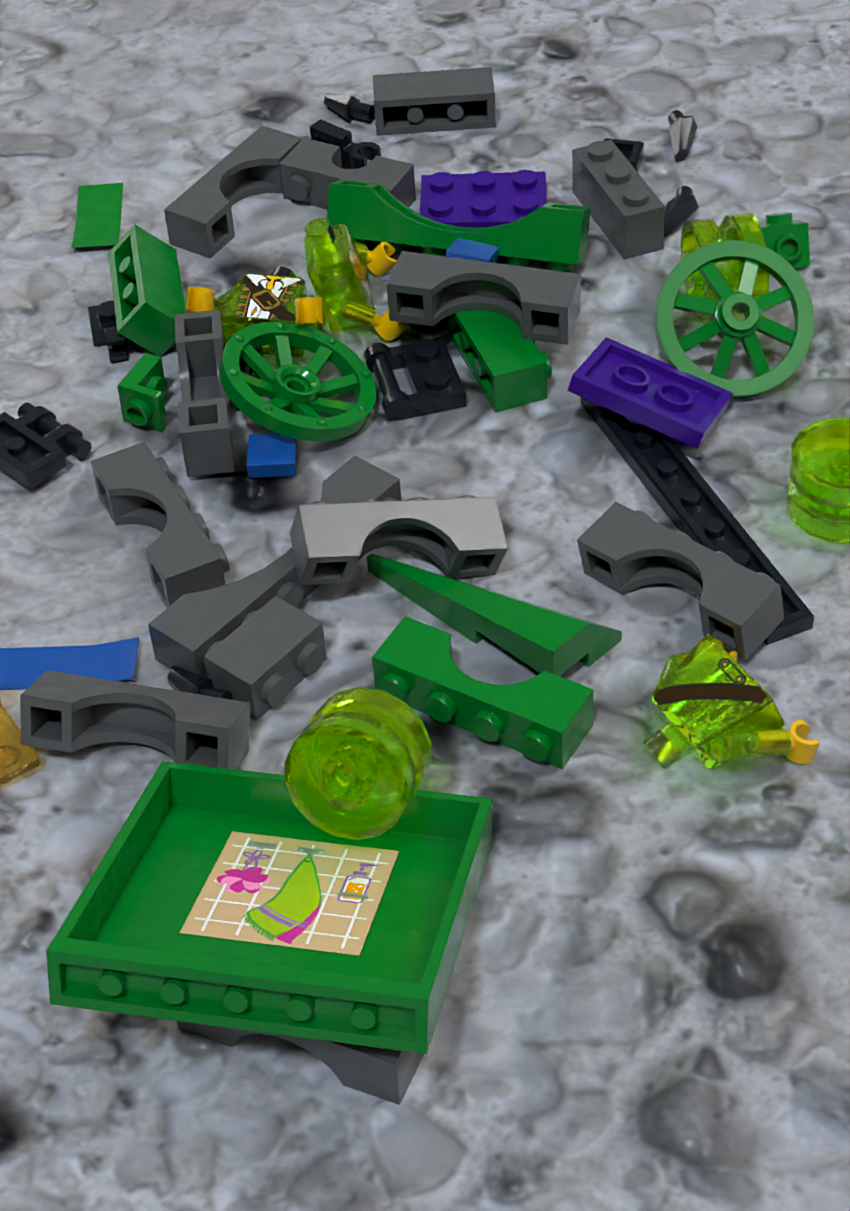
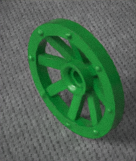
[654,240,814,399]
[219,322,376,441]

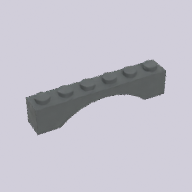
[148,456,401,678]

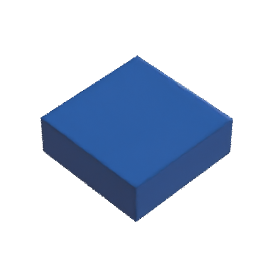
[446,238,499,263]
[246,433,297,478]

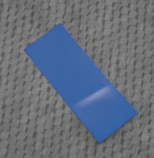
[0,637,139,690]

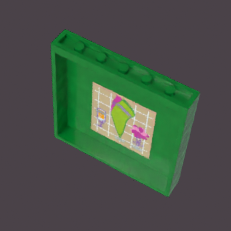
[46,761,493,1054]

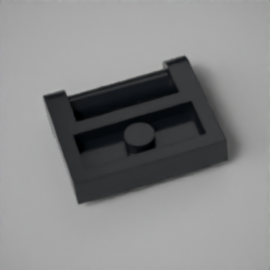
[364,337,467,421]

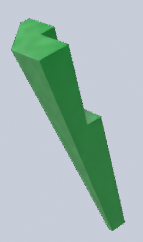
[367,553,622,676]

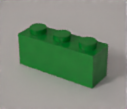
[108,224,186,357]
[447,310,552,413]

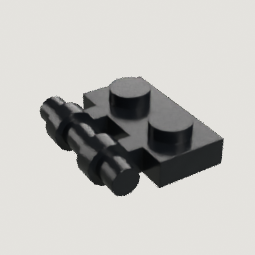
[0,402,92,490]

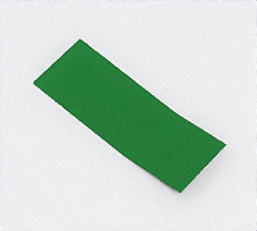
[71,183,123,248]

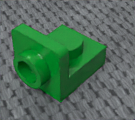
[117,353,168,432]

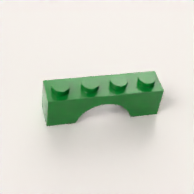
[372,616,593,770]

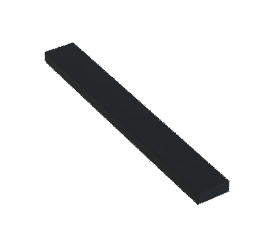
[580,397,814,645]

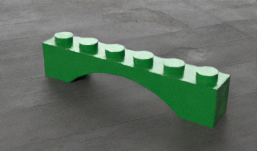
[326,179,591,270]

